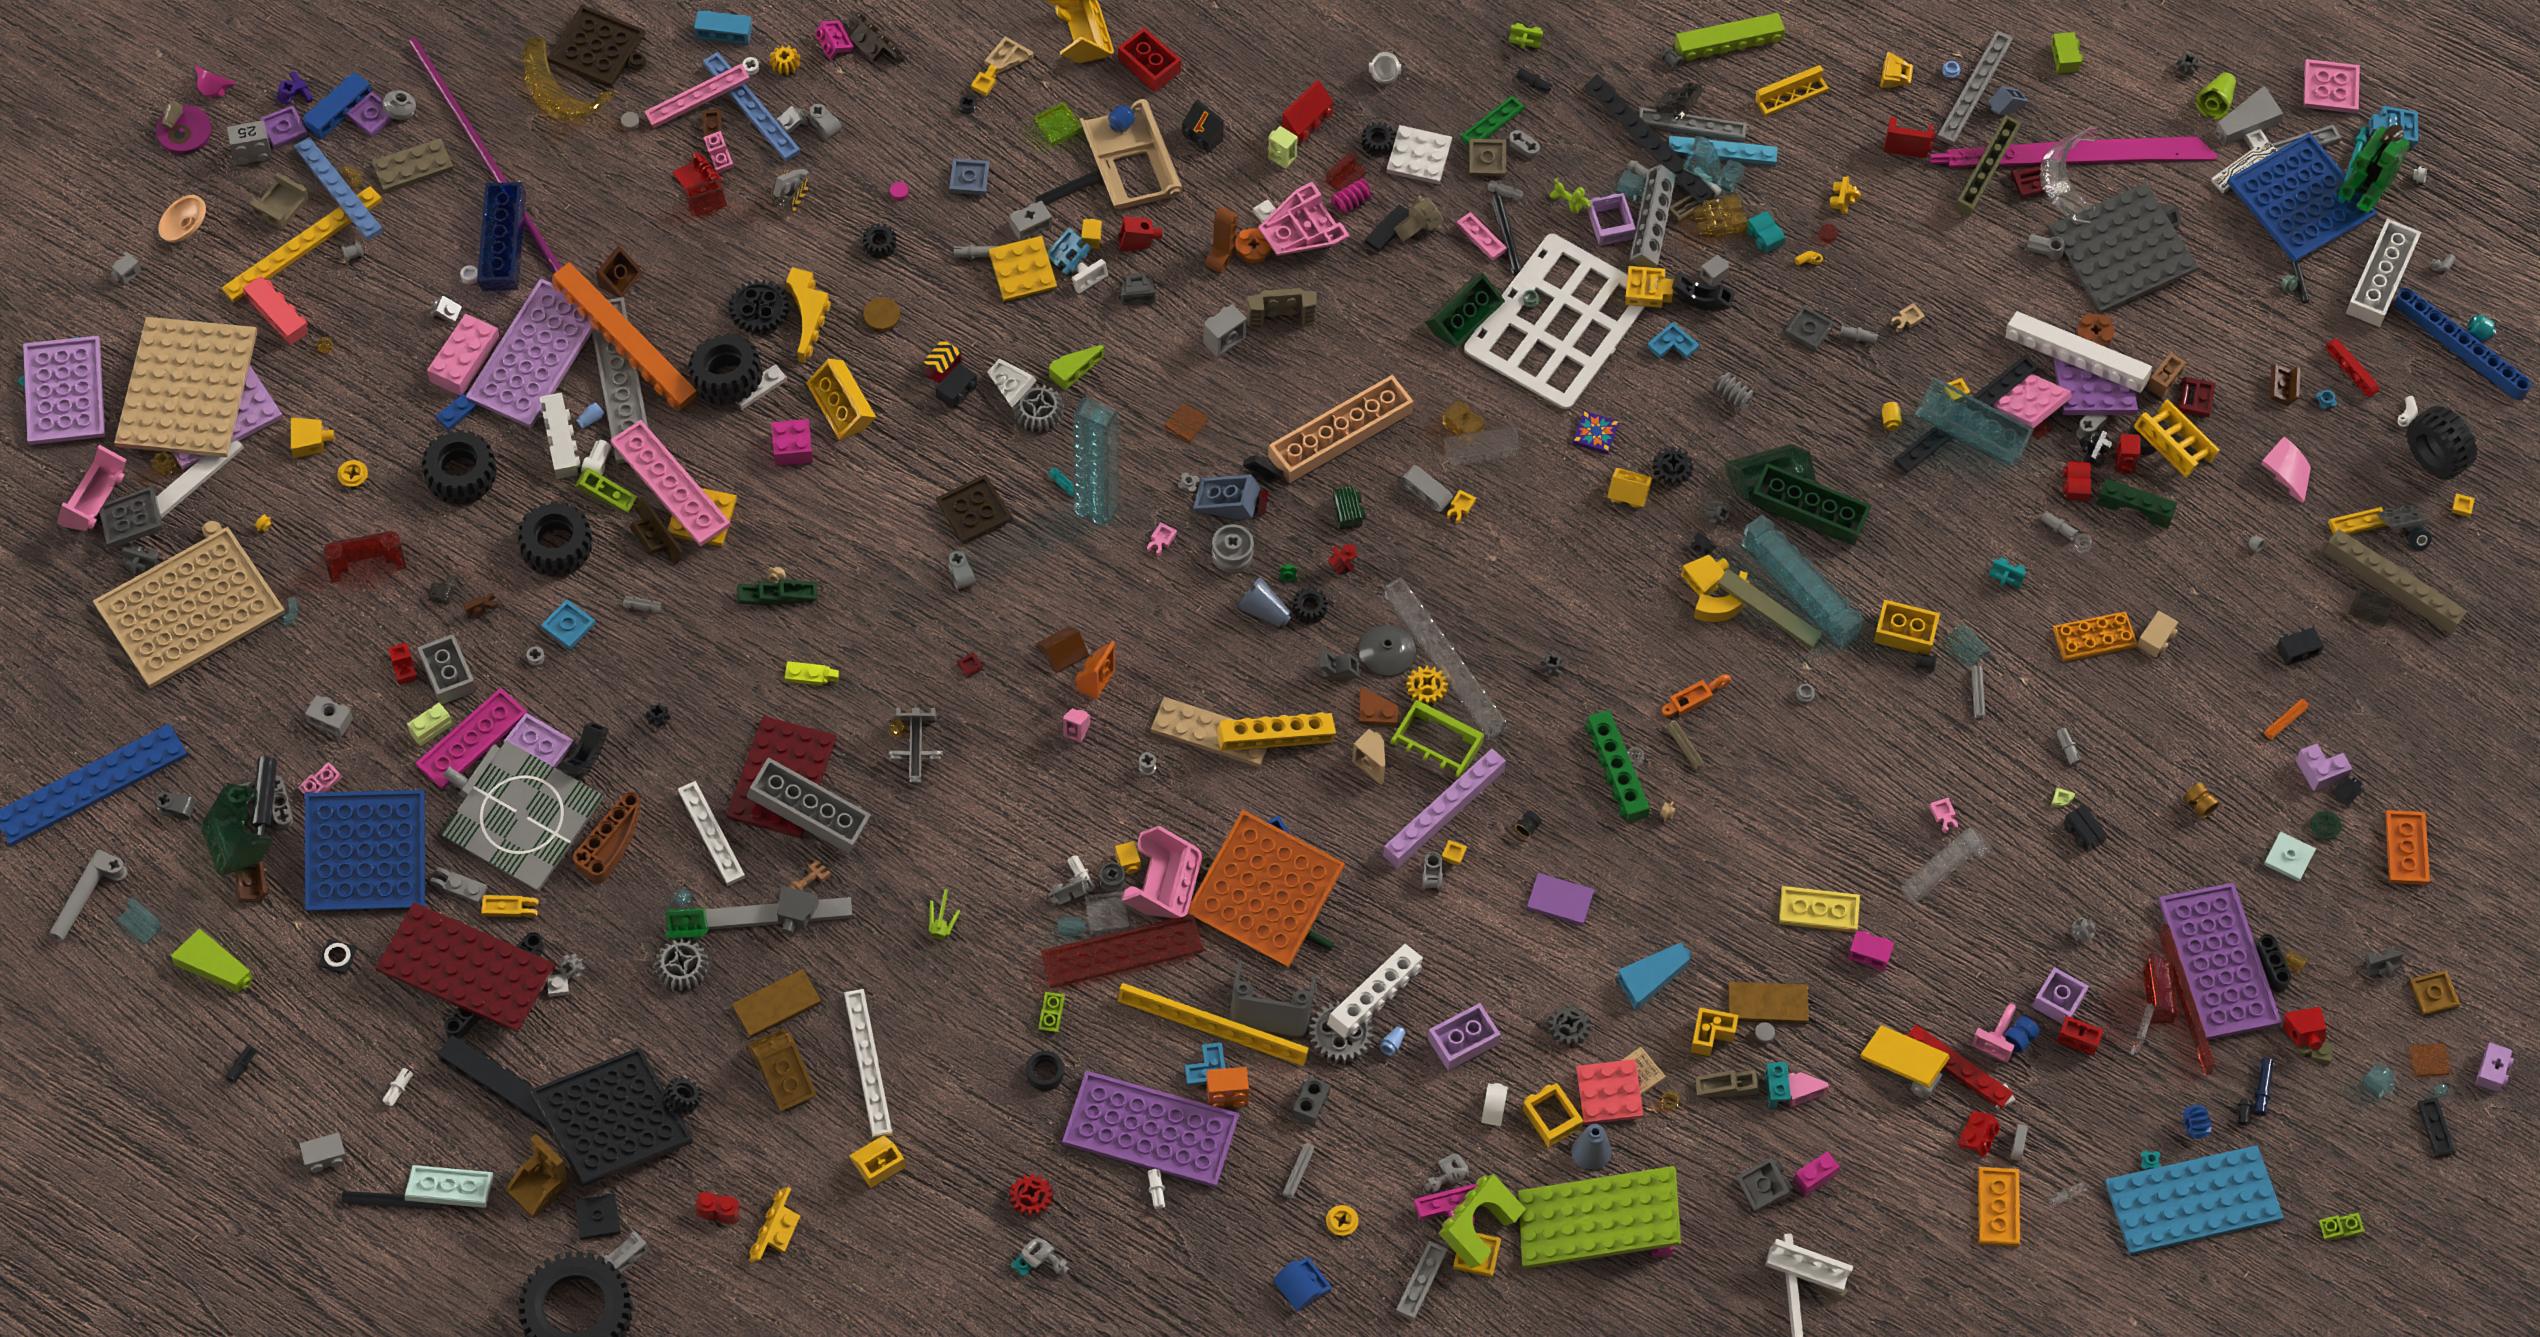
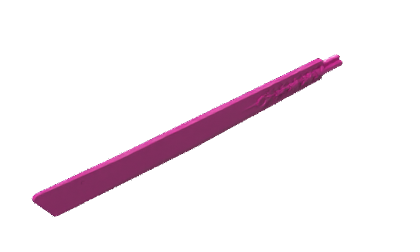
[1929,137,2217,168]

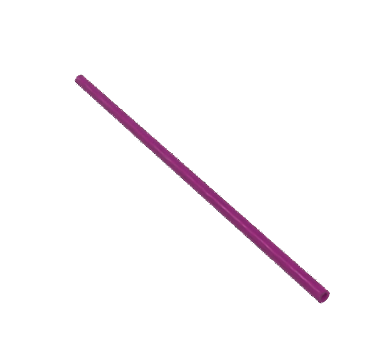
[409,38,562,273]

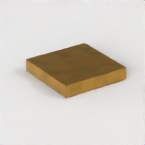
[2408,970,2461,1017]

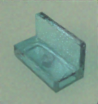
[1945,625,1991,666]
[118,897,163,944]

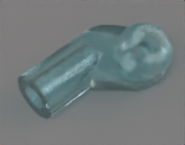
[283,597,298,624]

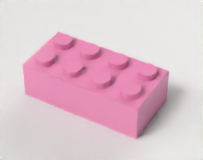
[427,314,500,396]

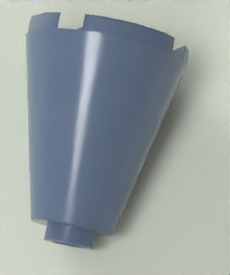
[1237,577,1291,627]
[1572,1124,1612,1170]

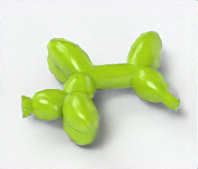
[1550,179,1592,214]

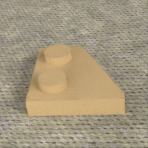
[985,36,1034,73]

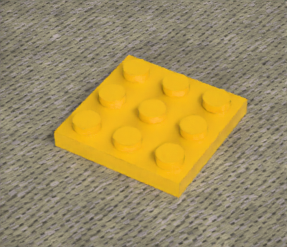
[988,236,1057,302]
[668,488,737,547]

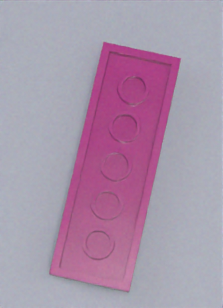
[415,688,527,790]

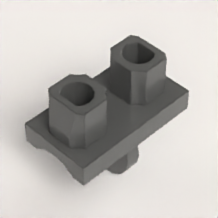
[122,545,158,574]
[2366,947,2403,979]

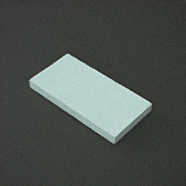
[405,1165,493,1208]

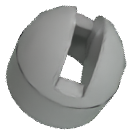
[2249,536,2265,552]

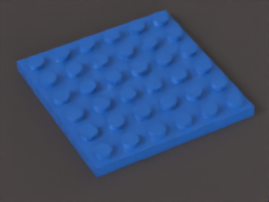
[2227,133,2378,263]
[305,790,425,911]

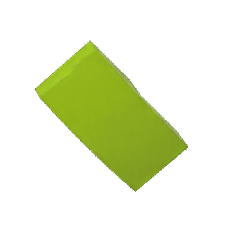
[1038,992,1065,1032]
[2319,1212,2365,1240]

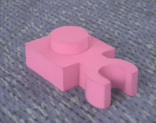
[1147,522,1177,557]
[1929,798,1958,834]

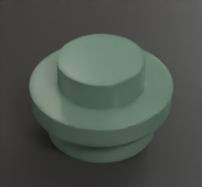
[2281,275,2298,293]
[1523,290,1540,308]

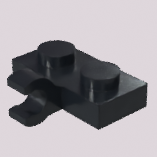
[1243,455,1284,483]

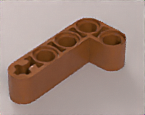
[1205,206,1238,273]

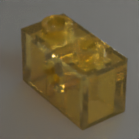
[1442,400,1485,445]

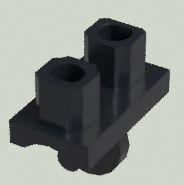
[2079,430,2112,467]

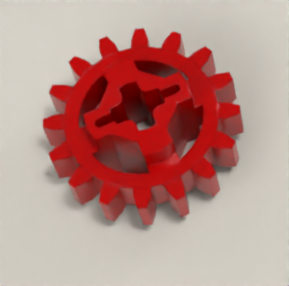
[1009,1173,1053,1218]

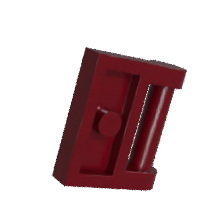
[2010,163,2056,199]
[2177,377,2215,417]

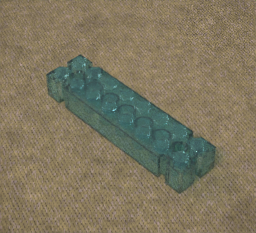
[1741,514,1863,650]

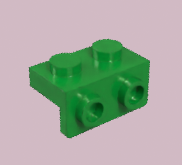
[665,908,708,941]

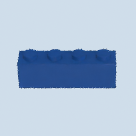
[303,72,372,139]

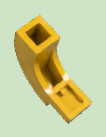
[1694,571,1750,622]

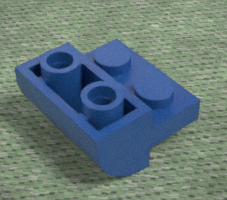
[1273,1257,1332,1312]

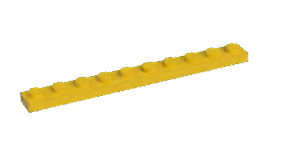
[221,186,382,303]
[1118,983,1309,1066]

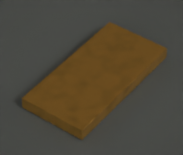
[732,969,821,1038]
[1728,982,1809,1023]

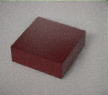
[957,653,983,679]

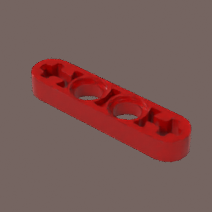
[2326,339,2379,397]

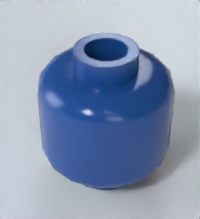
[1108,105,1135,132]

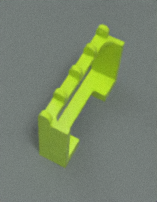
[1390,700,1484,778]

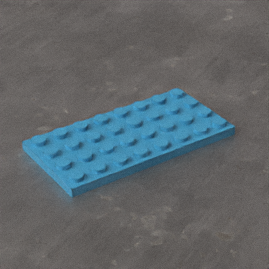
[2104,1145,2284,1255]

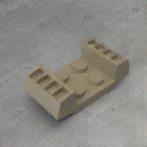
[1246,288,1317,329]

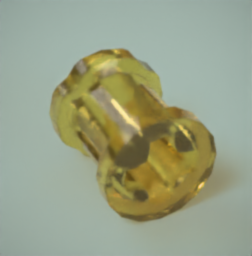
[2285,949,2308,973]

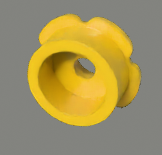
[254,514,272,532]

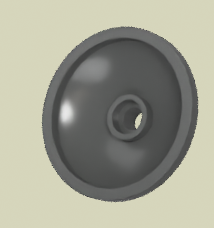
[1358,625,1416,677]

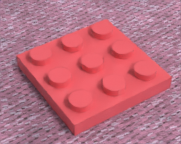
[1576,1059,1644,1125]

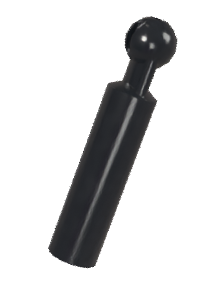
[249,757,277,854]

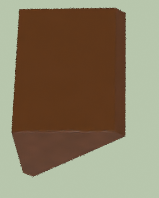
[596,246,643,298]
[1037,626,1089,673]

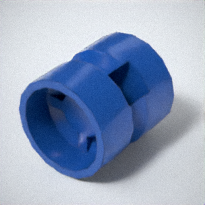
[2003,1016,2040,1053]

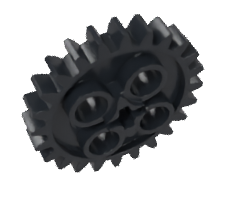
[729,279,789,334]

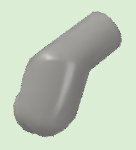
[2431,254,2456,272]

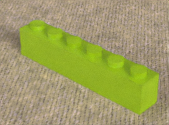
[1675,13,1785,61]

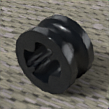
[959,95,976,114]

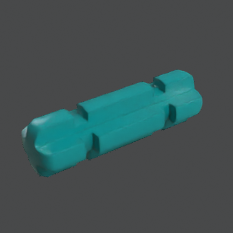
[1048,467,1079,497]

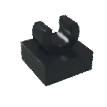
[1691,532,1717,556]

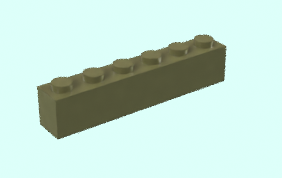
[1954,115,2022,218]

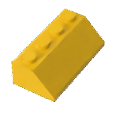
[806,359,876,440]

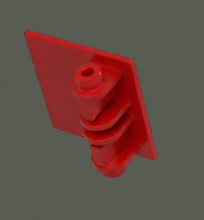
[673,152,723,198]

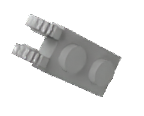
[773,169,809,197]
[429,867,488,904]

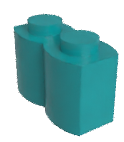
[1746,211,1786,253]

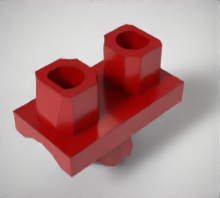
[1327,544,1357,575]

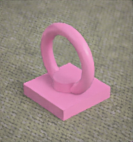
[1972,1003,2016,1063]

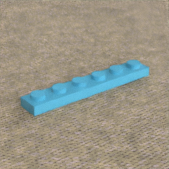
[1668,136,1778,166]

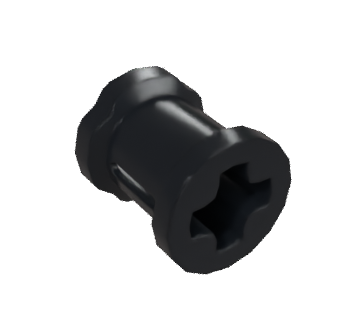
[1915,651,1937,671]

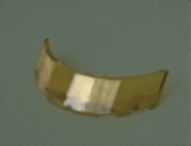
[522,37,616,121]

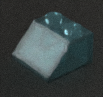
[1682,135,1722,184]

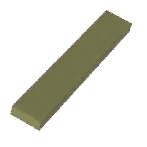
[1717,569,1822,649]

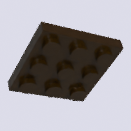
[936,474,1013,544]

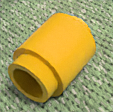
[1882,402,1902,431]

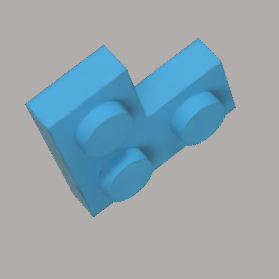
[1647,322,1700,359]
[1185,1042,1225,1087]

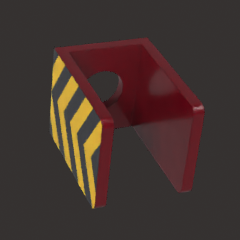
[924,339,962,383]

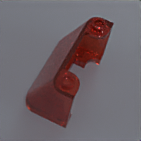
[323,531,407,583]

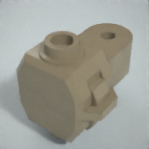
[1394,195,1443,241]

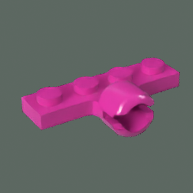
[1413,1184,1477,1225]

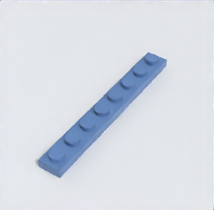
[703,52,801,162]
[294,137,383,241]

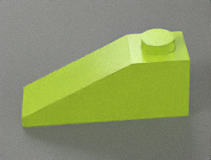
[1049,345,1104,390]
[575,468,637,513]

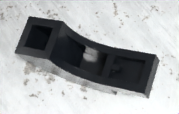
[1672,272,1735,311]

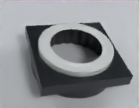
[318,939,357,974]

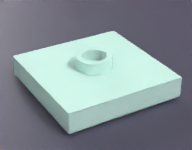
[2264,831,2316,882]

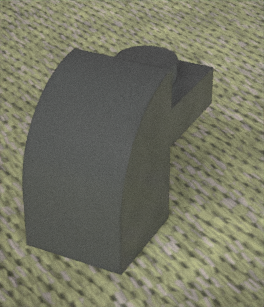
[1318,649,1359,681]

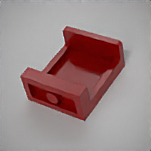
[1883,117,1936,158]

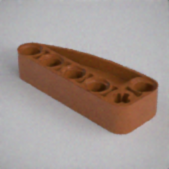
[573,792,641,883]

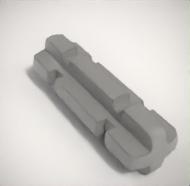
[1488,181,1523,201]
[623,596,661,613]

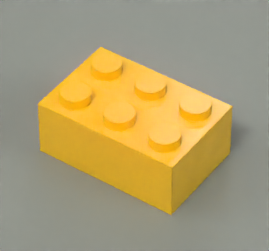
[1873,600,1940,655]

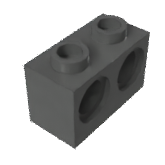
[1291,1076,1331,1127]

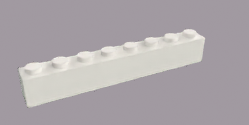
[2005,311,2152,393]

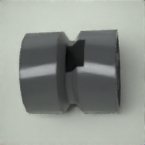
[1100,862,1125,897]

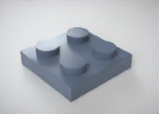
[949,158,990,195]

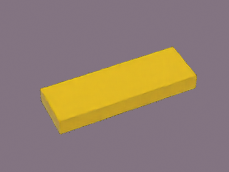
[2328,507,2387,535]

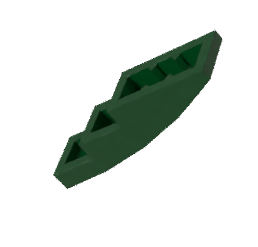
[737,579,818,605]

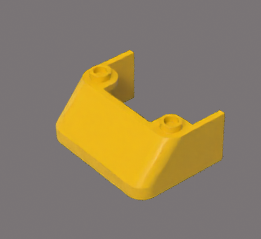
[1045,0,1114,63]

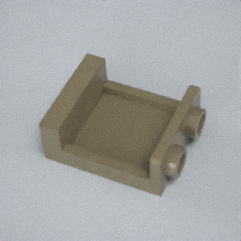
[250,173,309,230]

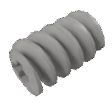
[1712,372,1754,411]

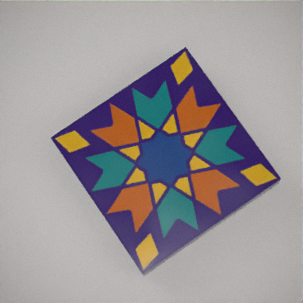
[1573,411,1619,455]

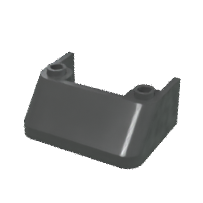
[1229,962,1316,1039]

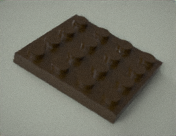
[547,4,646,88]

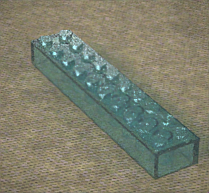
[1073,397,1118,526]

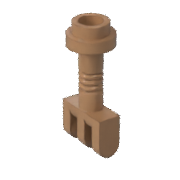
[789,860,832,891]

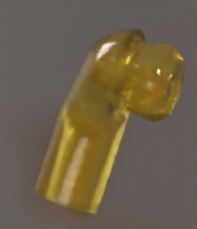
[342,165,362,188]

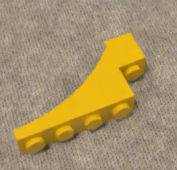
[786,267,831,363]

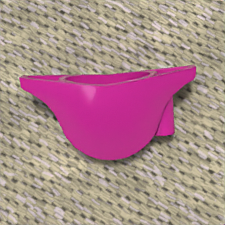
[195,65,236,98]

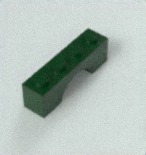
[2096,478,2177,529]

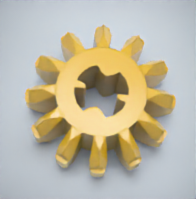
[769,45,800,76]

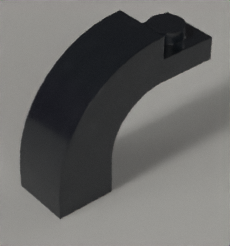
[559,722,609,779]

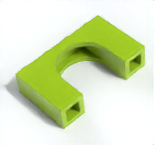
[1438,1174,1526,1268]

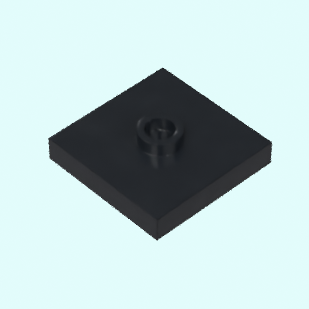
[575,1194,621,1240]

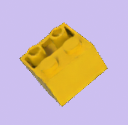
[849,1135,905,1188]

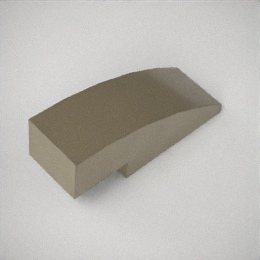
[1695,1070,1761,1097]

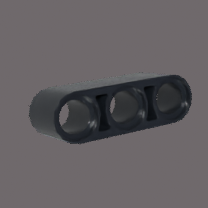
[2256,934,2292,992]

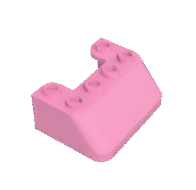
[1122,826,1202,919]

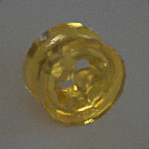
[1660,1091,1679,1111]

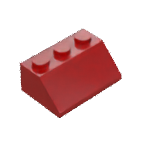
[1282,79,1333,146]

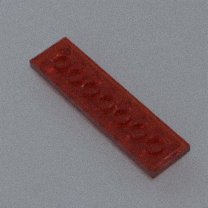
[1041,914,1204,989]

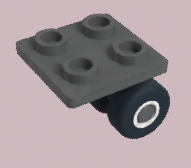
[2378,505,2432,550]

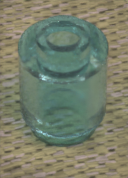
[1057,916,1086,936]

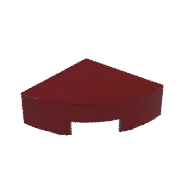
[1258,491,1268,515]

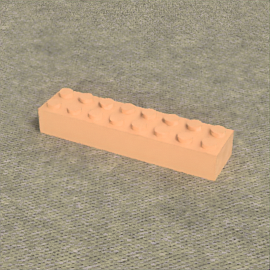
[1268,375,1414,483]

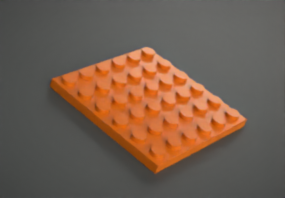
[1187,809,1346,968]

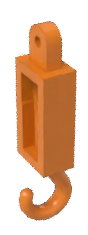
[1662,674,1731,717]

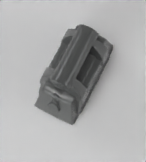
[1121,273,1156,305]

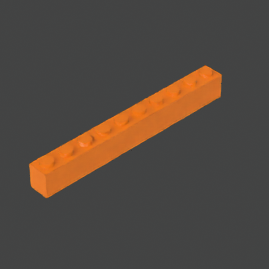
[552,262,697,411]

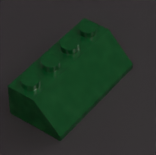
[1425,273,1505,348]

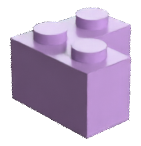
[2296,744,2353,792]

